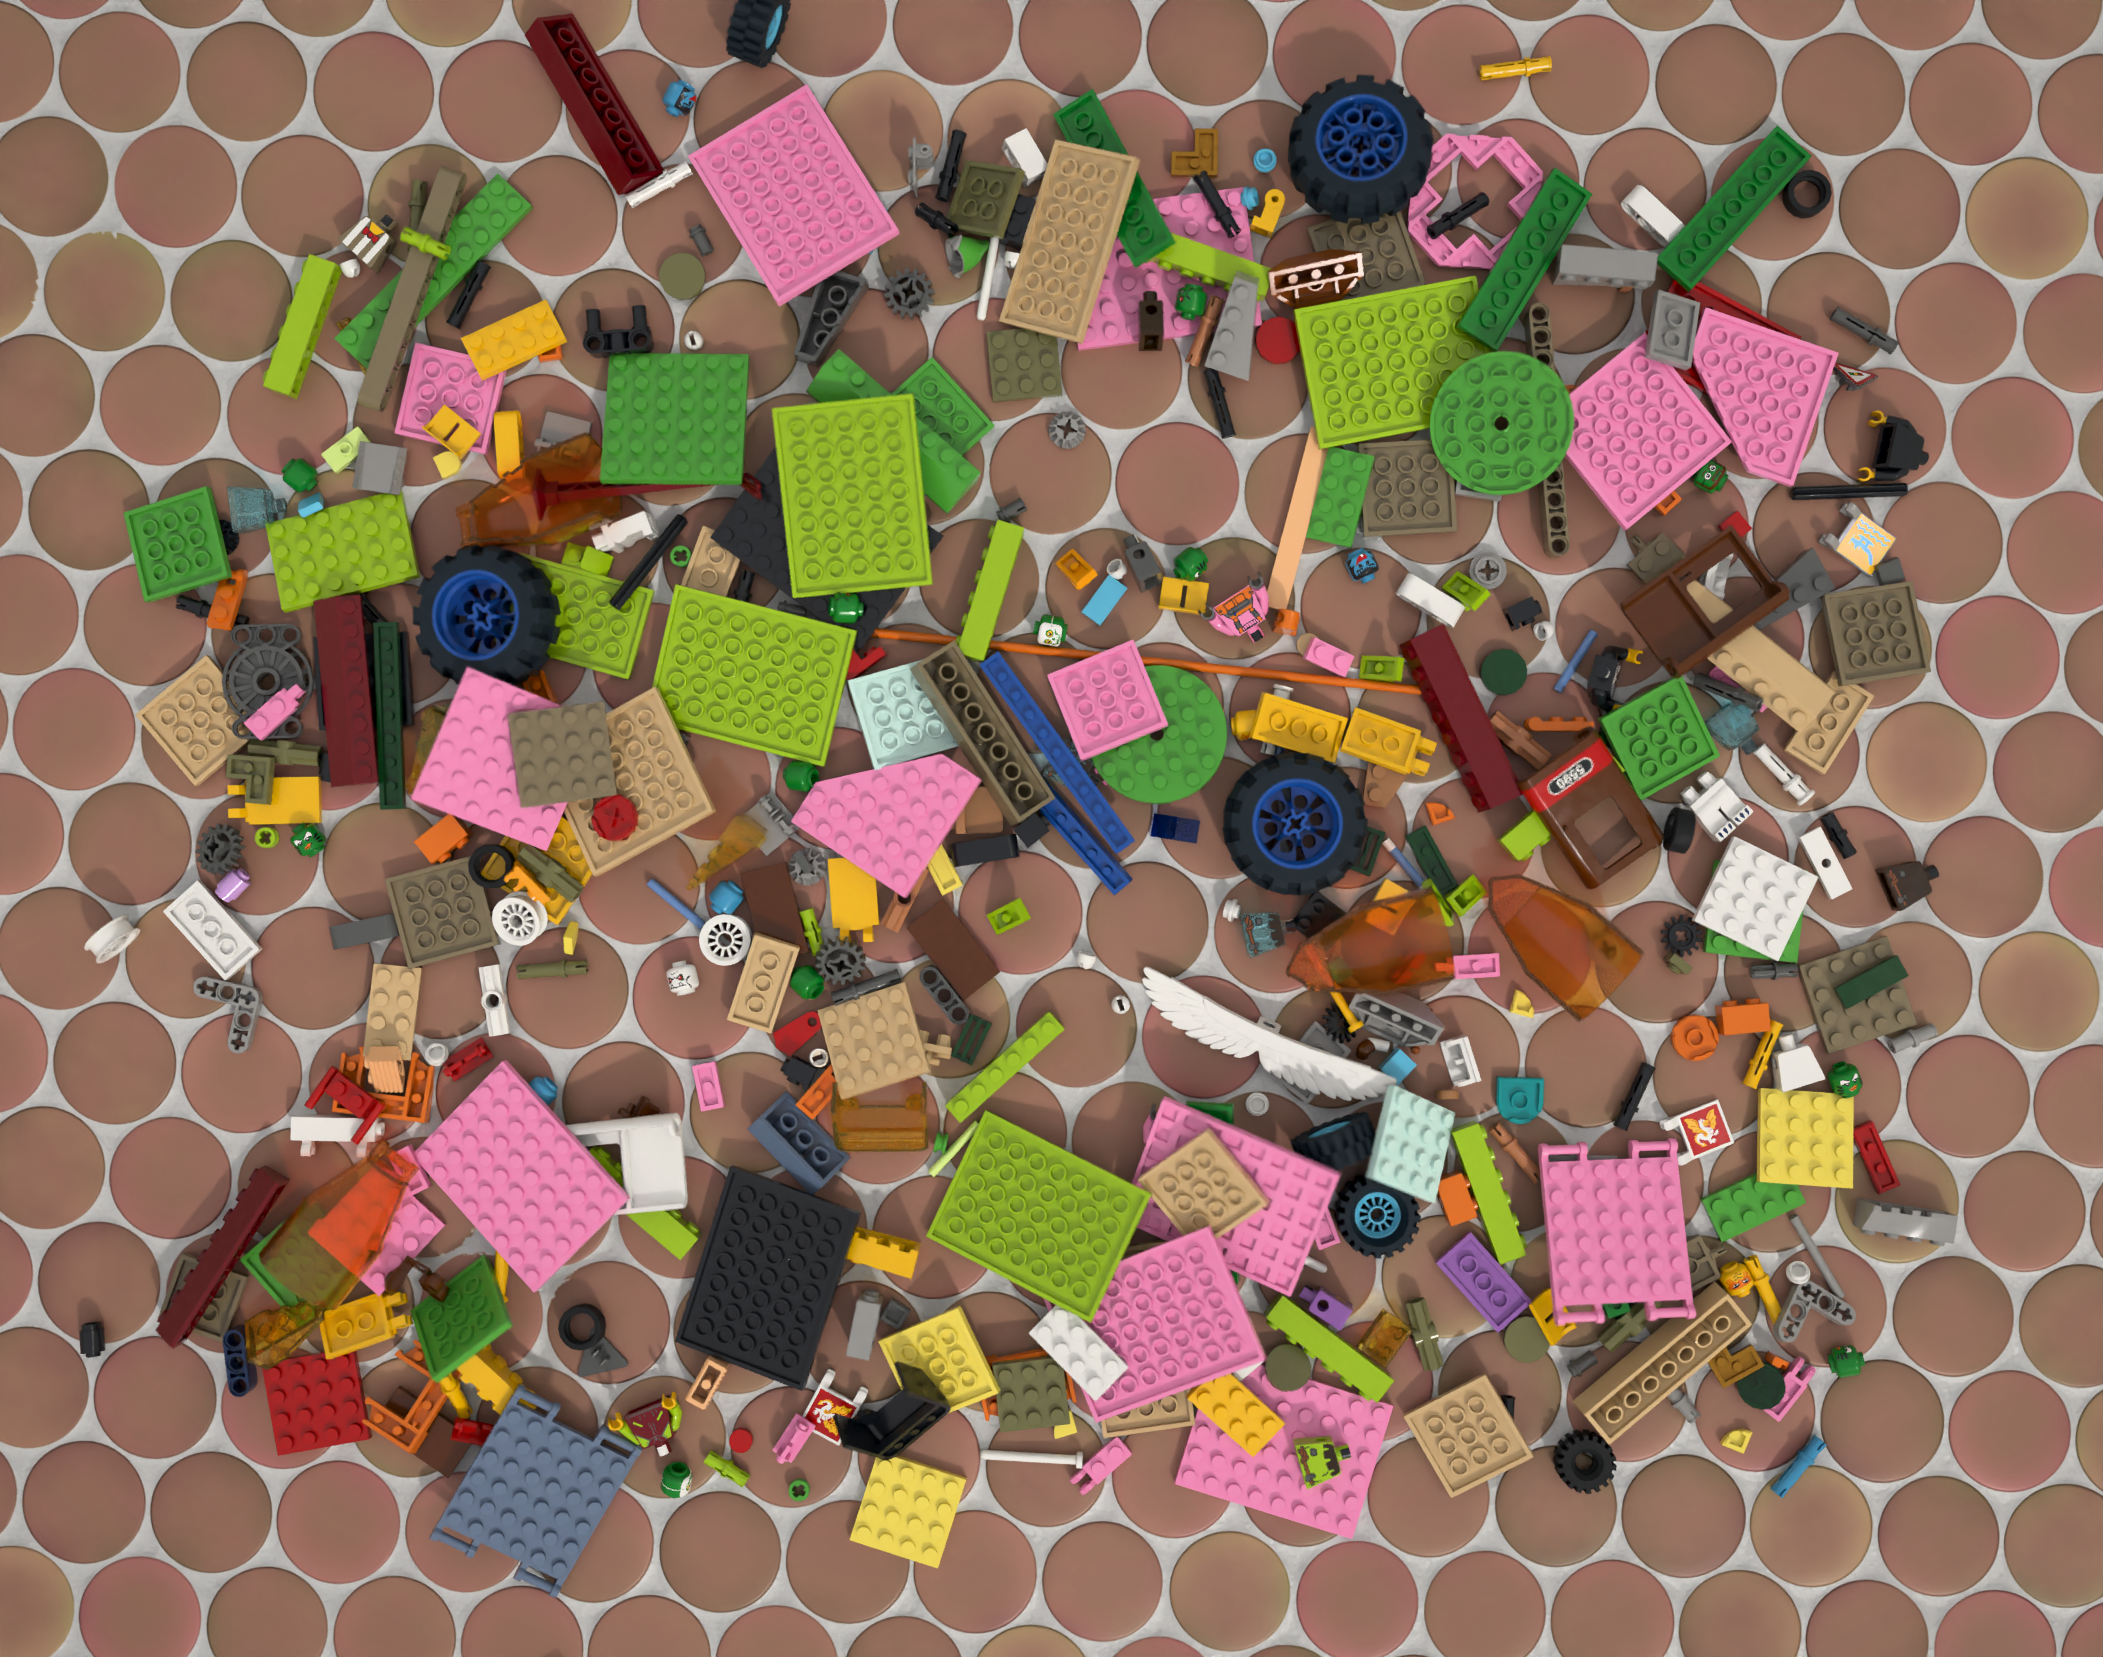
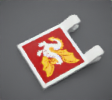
[1659,1099,1734,1166]
[802,1369,868,1446]

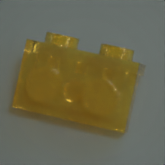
[1356,1309,1412,1368]

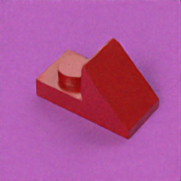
[846,646,887,680]

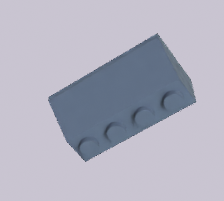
[748,1091,851,1195]

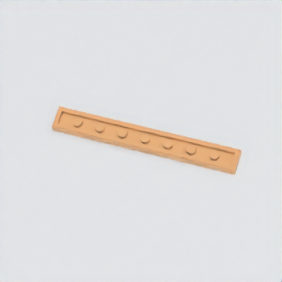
[1267,426,1328,610]

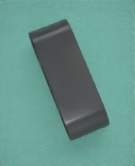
[329,913,400,950]
[920,965,970,1025]

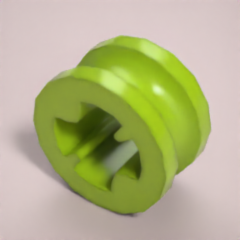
[255,827,280,848]

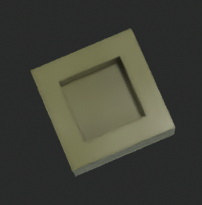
[1663,952,1693,975]

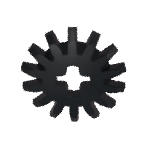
[1661,915,1703,957]
[1322,1003,1358,1044]

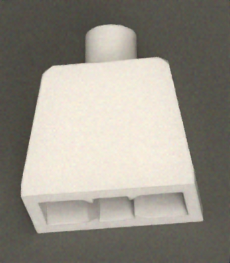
[1770,1033,1825,1092]

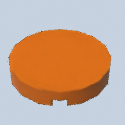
[1671,1014,1719,1061]

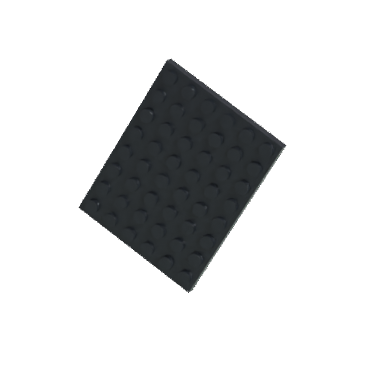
[710,446,944,649]
[675,1165,861,1391]

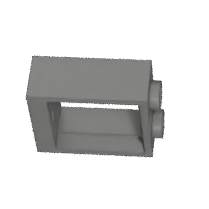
[846,1289,884,1361]

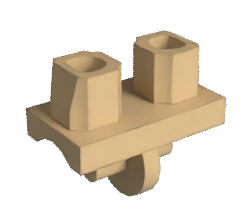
[920,1030,952,1066]

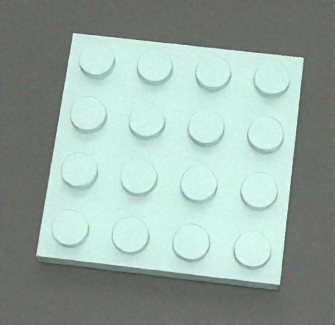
[847,659,959,770]
[1366,1085,1455,1203]

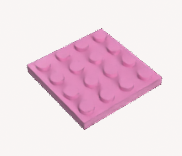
[394,343,507,455]
[1047,640,1168,761]
[309,1163,446,1296]

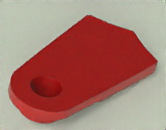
[773,1011,822,1056]

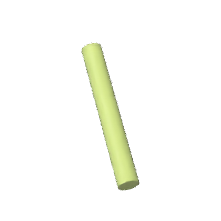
[928,1120,979,1177]

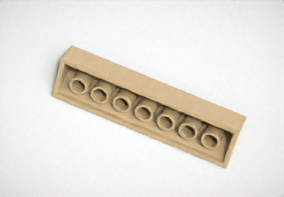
[1687,573,1836,733]
[1572,1282,1752,1445]

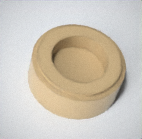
[1296,633,1318,656]

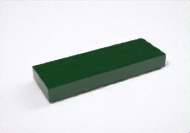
[1404,825,1458,895]
[1833,955,1909,1009]

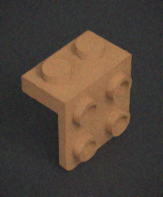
[952,787,1003,834]

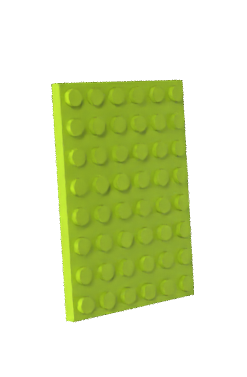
[1293,275,1490,450]
[772,394,933,598]
[652,584,858,767]
[926,1110,1152,1323]

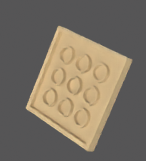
[135,655,251,786]
[817,982,931,1100]
[1137,1128,1269,1239]
[1403,1372,1534,1498]

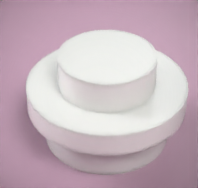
[1223,899,1241,922]
[425,1043,449,1066]
[1246,1092,1269,1116]
[1786,1261,1811,1284]

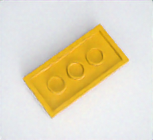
[461,299,567,381]
[1249,692,1348,763]
[1186,1373,1285,1457]

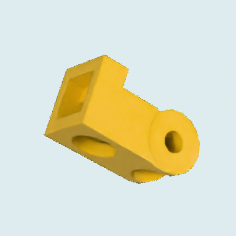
[1250,189,1285,239]

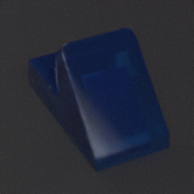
[1150,813,1200,844]

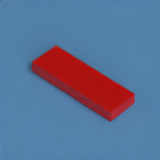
[1853,1120,1901,1194]

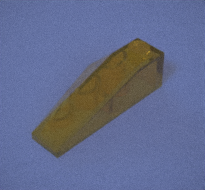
[686,814,768,891]
[245,1298,325,1370]

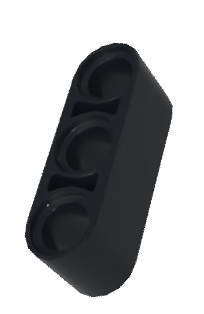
[950,834,1020,867]

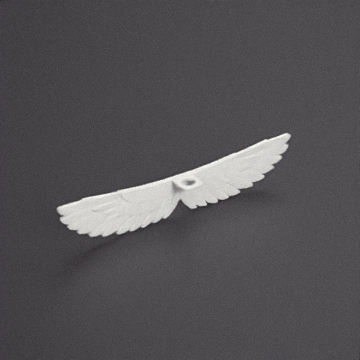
[1142,966,1397,1101]

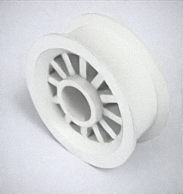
[492,891,548,946]
[699,914,753,966]
[84,915,140,963]

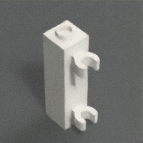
[290,1114,385,1158]

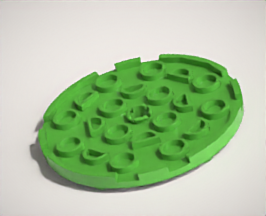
[1430,351,1574,495]
[1091,665,1227,804]

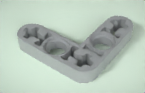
[193,976,263,1053]
[1773,1280,1856,1342]

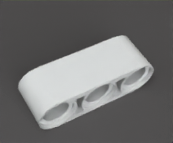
[1621,185,1685,248]
[1396,573,1465,628]

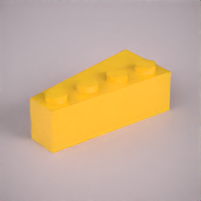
[847,1226,921,1279]
[457,1343,538,1415]

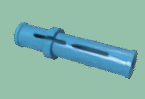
[1770,1435,1827,1499]

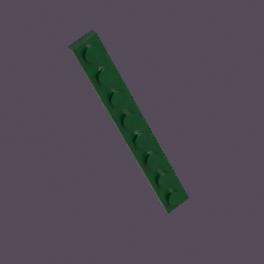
[373,622,406,810]

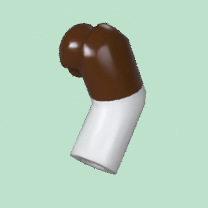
[1356,1037,1390,1060]

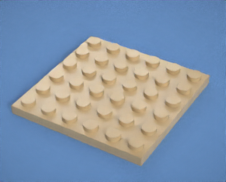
[564,687,716,877]

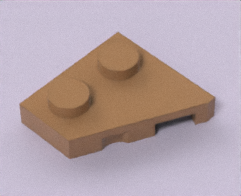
[1362,761,1409,808]

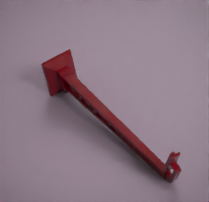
[532,468,761,521]

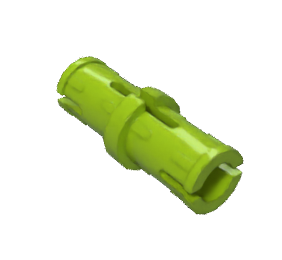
[400,227,451,260]
[799,908,824,956]
[703,1450,751,1488]

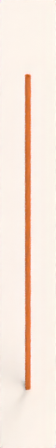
[871,628,1421,695]

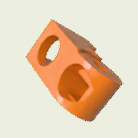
[1272,609,1300,637]

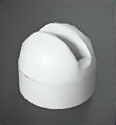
[1004,251,1020,269]
[339,258,361,278]
[684,331,704,351]
[1107,559,1127,580]
[1534,621,1555,641]
[1077,951,1097,969]
[1111,995,1130,1014]
[809,1049,828,1067]

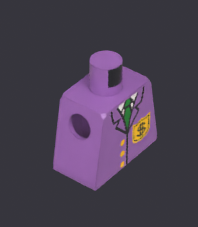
[1299,1285,1353,1331]

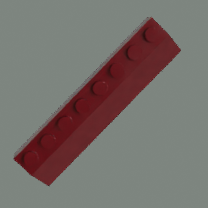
[525,13,664,195]
[314,595,379,787]
[1399,624,1523,813]
[156,1165,290,1349]

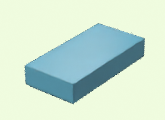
[1081,575,1127,626]

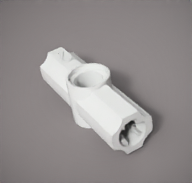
[479,964,511,1037]

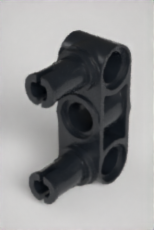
[583,305,654,358]

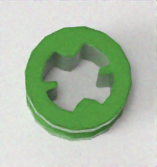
[670,546,692,568]
[933,1131,949,1154]
[789,1478,810,1501]

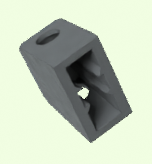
[1123,534,1162,593]

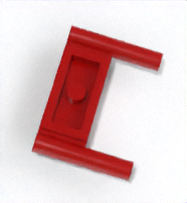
[304,1066,386,1145]

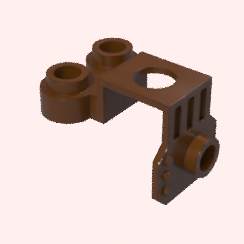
[384,1255,449,1302]

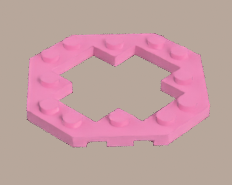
[1407,134,1543,270]

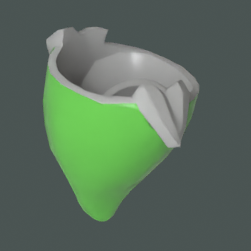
[945,235,989,279]

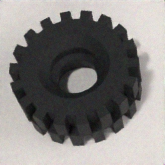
[1553,1429,1617,1494]

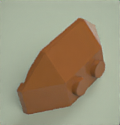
[1268,249,1364,309]

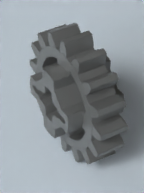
[884,268,935,320]
[195,824,245,875]
[815,936,866,985]

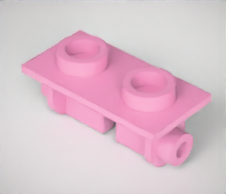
[772,1413,816,1464]

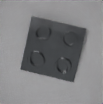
[1292,891,1354,952]

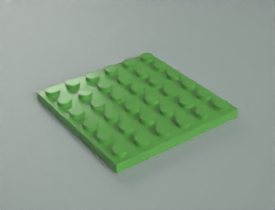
[600,353,750,485]

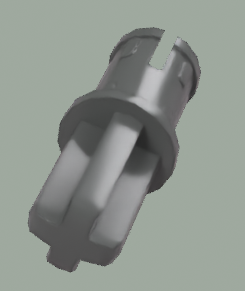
[1749,962,1798,980]

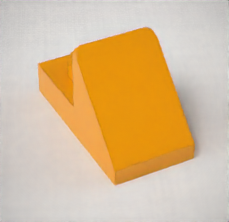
[1055,548,1098,590]

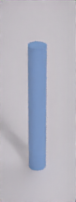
[1553,630,1598,693]
[647,878,706,929]

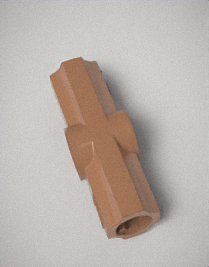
[1489,711,1551,770]
[880,869,929,933]

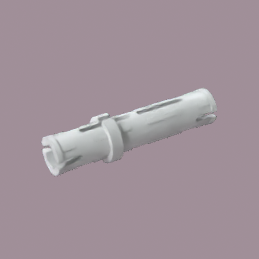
[625,161,693,208]

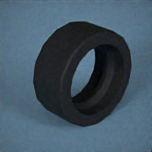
[1782,170,1832,218]
[1663,808,1696,854]
[468,844,516,888]
[558,1303,606,1351]

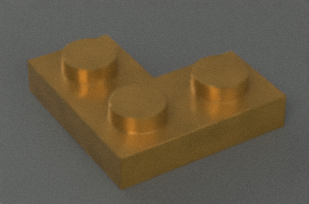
[1171,128,1218,178]
[1707,1344,1765,1389]

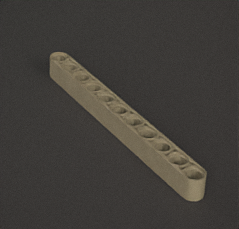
[357,166,467,412]
[1524,302,1570,559]

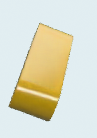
[494,410,525,479]

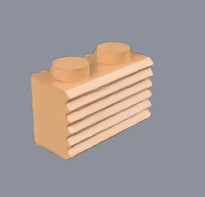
[364,1046,406,1093]
[685,1355,731,1410]

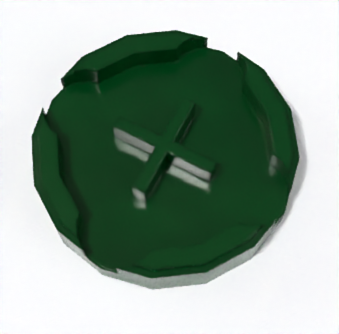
[1480,649,1527,696]
[1737,1362,1786,1410]

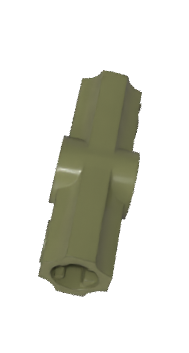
[247,739,323,766]
[516,844,585,903]
[1405,1297,1443,1371]
[1597,1301,1663,1353]

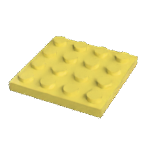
[1757,1088,1854,1189]
[878,1306,1000,1413]
[850,1455,967,1568]

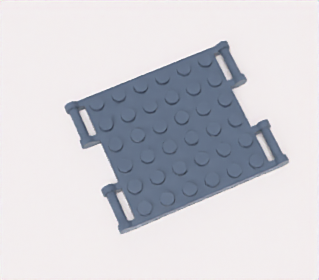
[429,1384,643,1598]

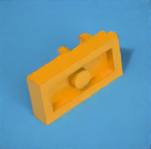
[504,860,550,905]

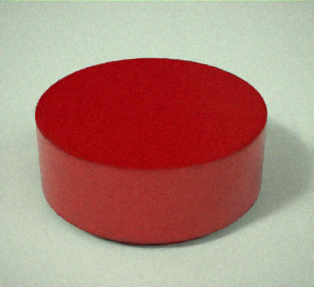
[729,1428,753,1453]

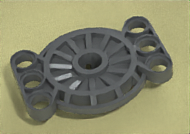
[222,624,314,740]

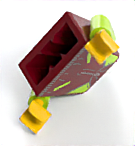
[608,1392,682,1457]

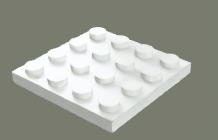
[1692,836,1818,961]

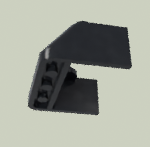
[833,1361,951,1460]

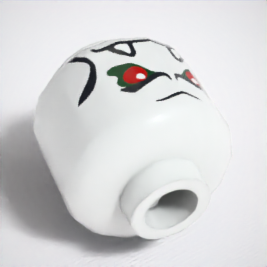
[666,960,699,996]

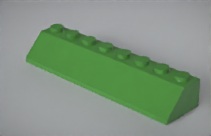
[806,349,981,514]

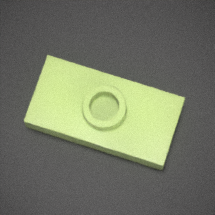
[321,426,372,474]

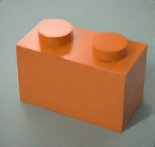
[414,814,473,864]
[1715,998,1771,1035]
[1437,1170,1479,1226]

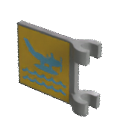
[1818,502,1897,577]

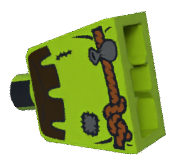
[1293,1436,1352,1489]

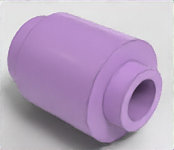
[215,868,251,903]

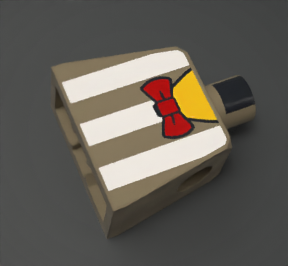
[338,214,397,274]

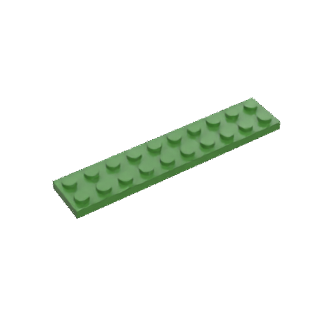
[334,173,533,369]

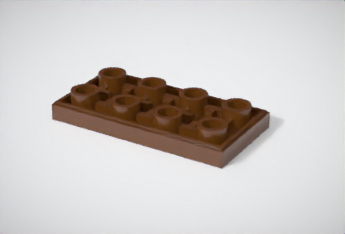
[740,862,810,955]
[906,899,1000,1001]
[385,1386,472,1478]

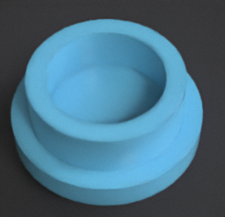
[1253,148,1277,173]
[1240,186,1259,210]

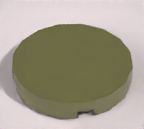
[659,253,706,301]
[1503,1315,1550,1363]
[1264,1344,1311,1392]

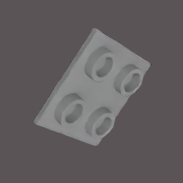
[908,138,934,198]
[534,411,592,468]
[737,791,800,856]

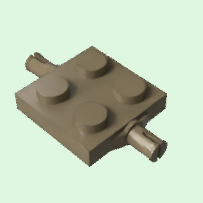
[1627,532,1686,585]
[1686,1234,1727,1292]

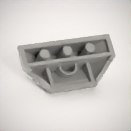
[1349,984,1444,1047]

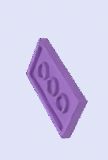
[1434,1231,1532,1332]

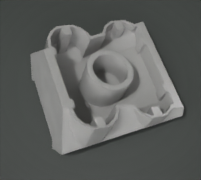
[352,441,407,495]

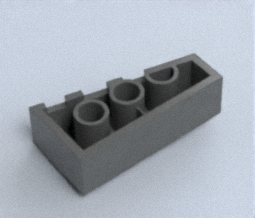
[793,271,869,367]
[1754,547,1835,630]

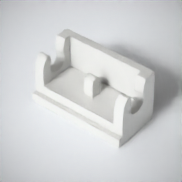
[1001,128,1047,188]
[1699,554,1734,601]
[1439,1034,1481,1087]

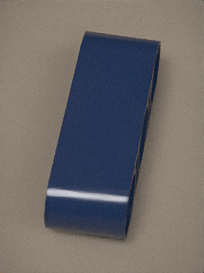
[223,1325,258,1397]

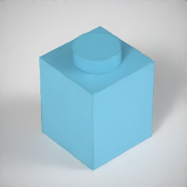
[1378,1047,1417,1085]

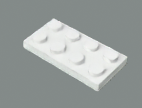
[163,880,262,980]
[1029,1305,1129,1401]

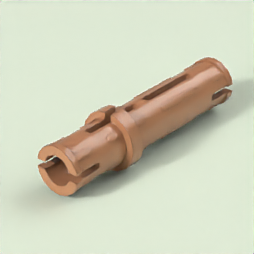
[1185,295,1225,367]
[1488,1121,1540,1183]

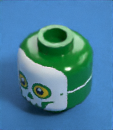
[1033,614,1068,646]
[660,1462,693,1498]

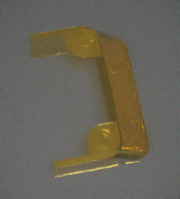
[831,1082,929,1152]

